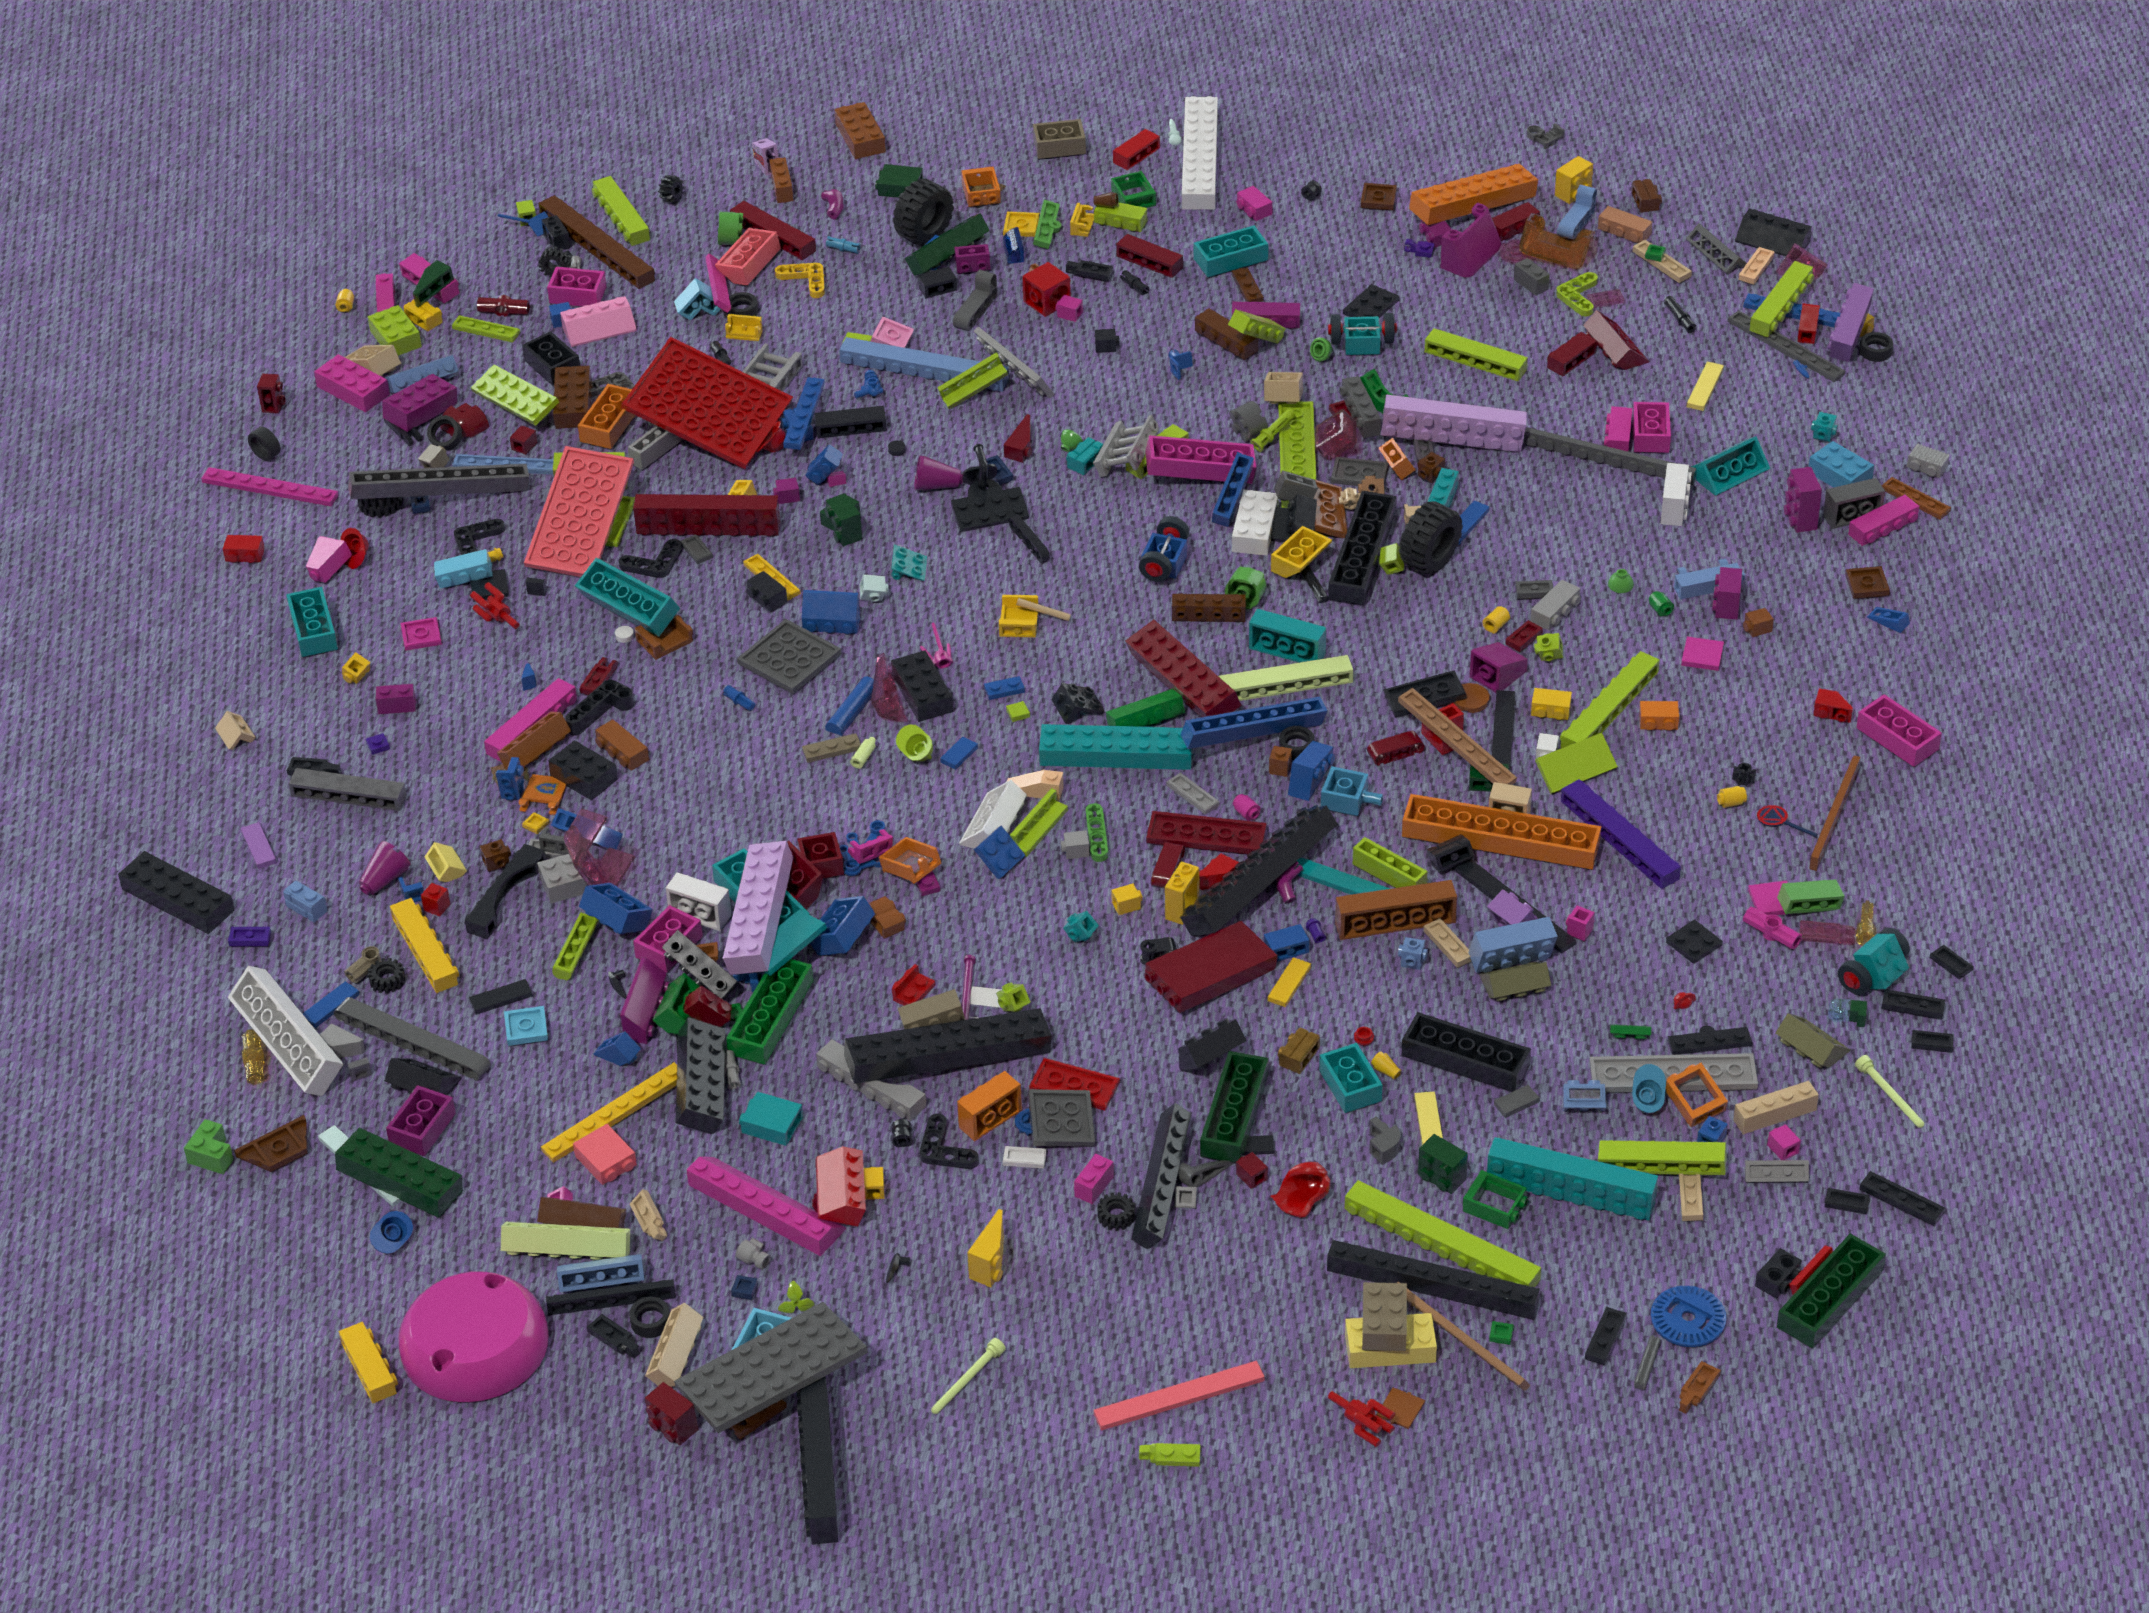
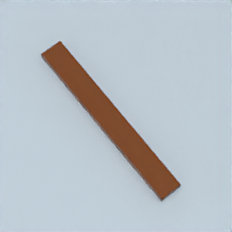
[1809,755,1861,871]

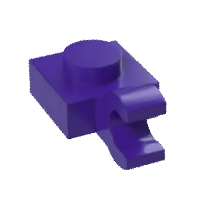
[1404,239,1435,258]

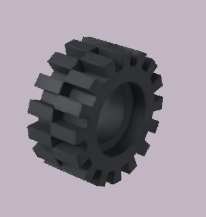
[538,247,571,277]
[368,958,405,994]
[1097,1192,1135,1231]

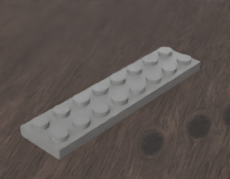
[1589,1053,1758,1093]

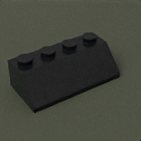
[1735,208,1812,260]

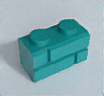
[1066,437,1103,475]

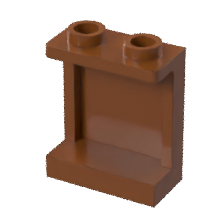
[635,614,693,660]

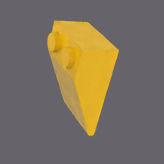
[967,1209,1004,1288]

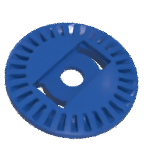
[1651,1286,1727,1347]

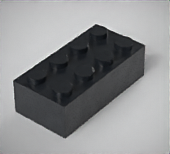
[891,650,953,722]

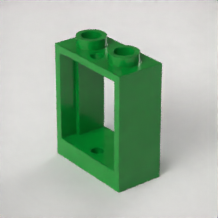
[1111,171,1156,208]
[1462,1170,1529,1229]

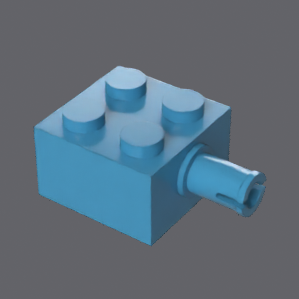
[1321,766,1383,816]

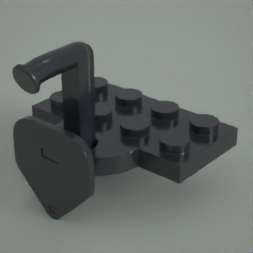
[951,444,1029,532]

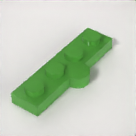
[1033,200,1061,249]

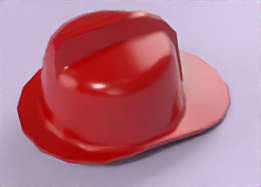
[756,421,786,453]
[340,528,369,569]

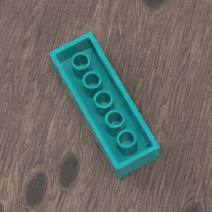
[575,558,680,637]
[712,848,810,927]

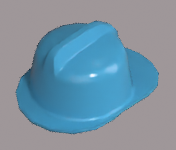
[1632,1064,1666,1113]

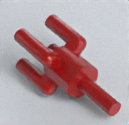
[470,582,520,629]
[1328,1391,1395,1447]

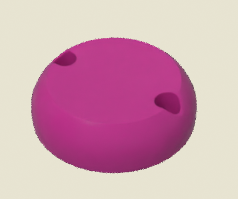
[398,1271,549,1402]

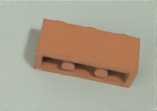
[1598,206,1653,243]

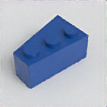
[1288,741,1335,801]

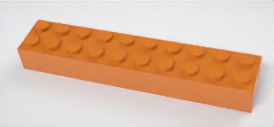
[1402,794,1601,870]

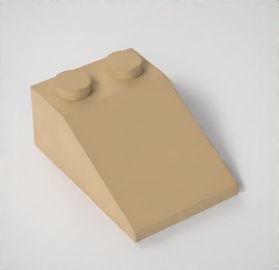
[345,345,401,377]

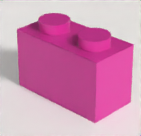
[1236,186,1273,221]
[1074,1154,1114,1204]

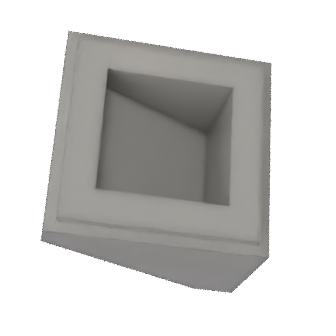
[1175,1186,1197,1208]

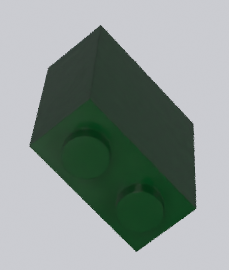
[875,164,923,198]

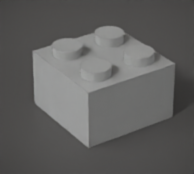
[537,852,587,904]

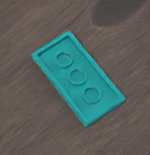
[763,909,827,976]

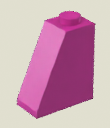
[306,536,352,583]

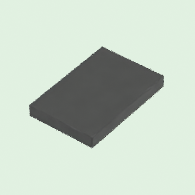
[1331,457,1388,488]

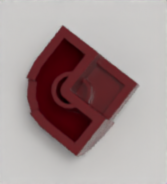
[440,403,489,438]

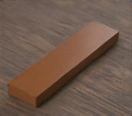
[1881,477,1951,520]

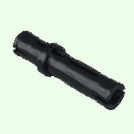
[1664,296,1696,333]

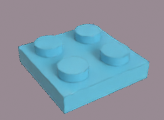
[504,1006,548,1046]

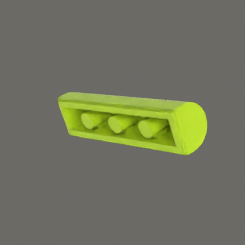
[552,912,599,980]

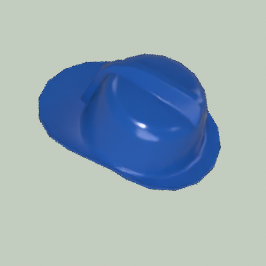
[369,1211,413,1254]

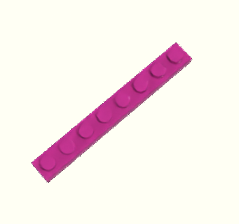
[201,467,338,506]

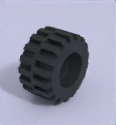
[357,497,403,518]

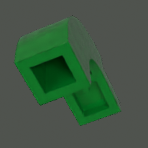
[1360,369,1409,414]

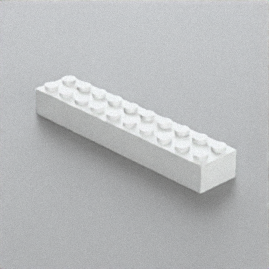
[1182,96,1218,209]

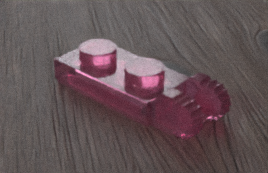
[1799,920,1856,945]

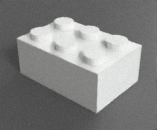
[1661,463,1692,526]
[666,873,732,931]

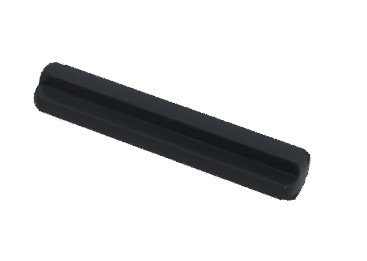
[1301,565,1328,603]

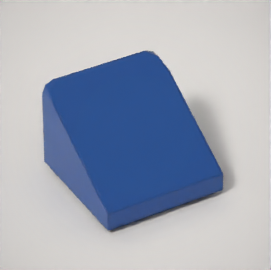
[521,663,537,691]

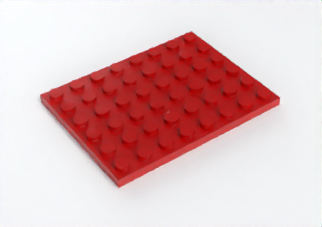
[621,336,793,469]

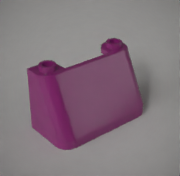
[1440,203,1501,277]

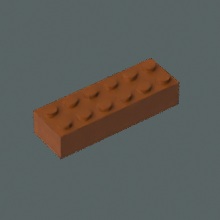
[1335,880,1457,940]

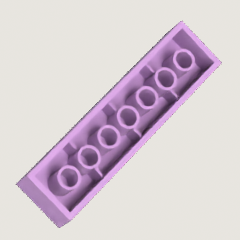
[1381,395,1526,452]
[723,841,793,975]

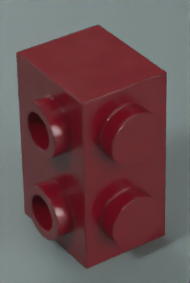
[257,373,286,414]
[684,986,732,1027]

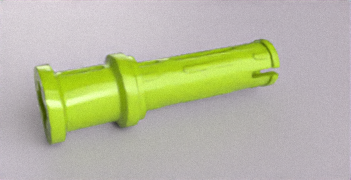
[1250,408,1296,452]

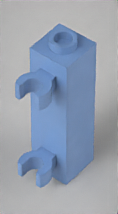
[1674,559,1745,600]

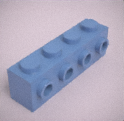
[385,355,458,393]
[557,1254,645,1293]

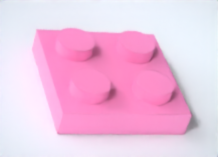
[870,317,914,348]

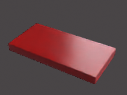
[1029,1058,1120,1111]

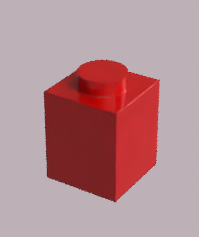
[421,883,451,917]

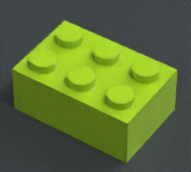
[368,305,422,356]

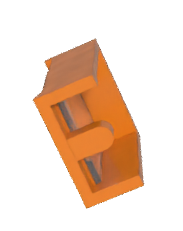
[879,837,942,884]

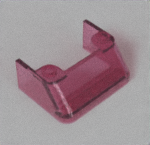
[564,808,635,887]

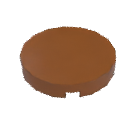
[1453,683,1490,713]

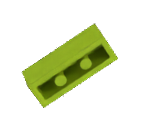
[1094,203,1148,232]

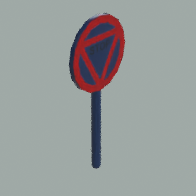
[1757,805,1817,837]

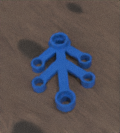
[839,820,886,876]

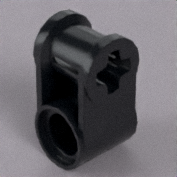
[1140,937,1177,965]

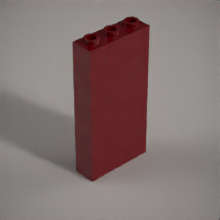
[1144,921,1277,1013]

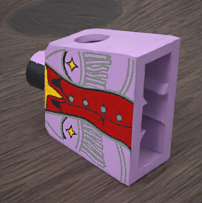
[752,138,779,176]

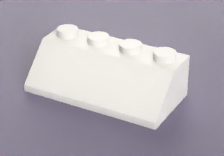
[959,780,1027,848]

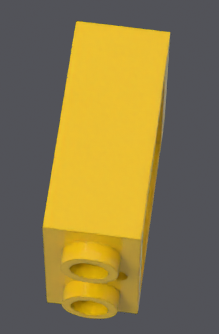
[1165,861,1199,925]

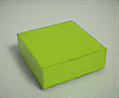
[1006,701,1030,722]

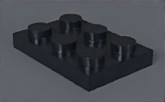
[1343,284,1399,318]

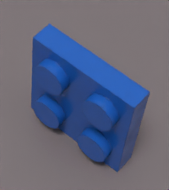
[974,825,1025,879]

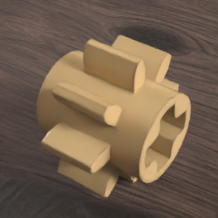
[1339,488,1361,510]

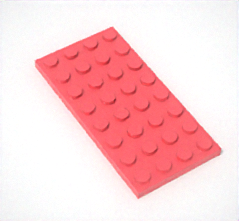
[524,446,634,577]

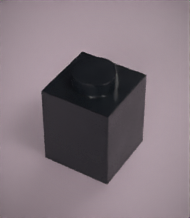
[1095,329,1119,353]

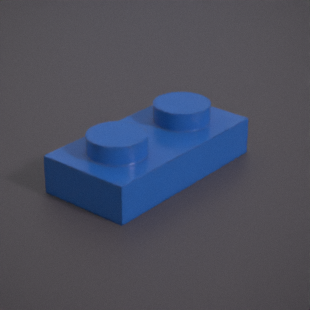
[984,676,1025,700]

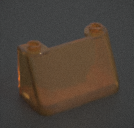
[1519,213,1596,269]

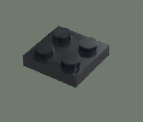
[1666,919,1723,964]

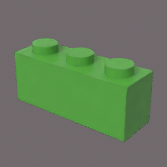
[1777,879,1845,914]

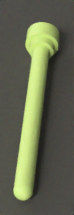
[1855,1055,1924,1128]
[931,1338,1006,1414]

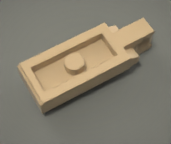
[630,1189,667,1241]

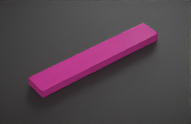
[705,253,731,313]

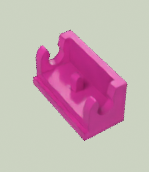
[848,829,893,864]

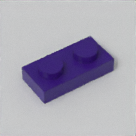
[228,927,271,946]

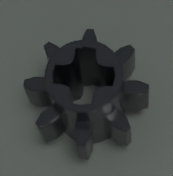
[1732,763,1756,786]

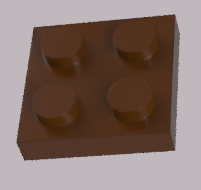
[1360,183,1397,210]
[1845,566,1890,599]

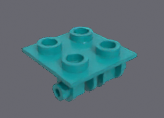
[891,544,927,581]

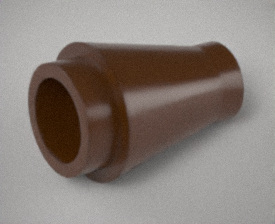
[1093,191,1119,208]

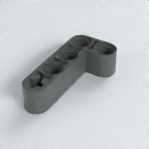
[953,270,997,331]

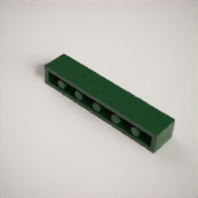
[905,213,990,276]

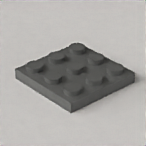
[1028,1089,1095,1147]

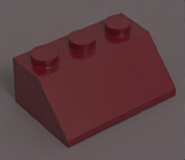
[786,840,823,910]

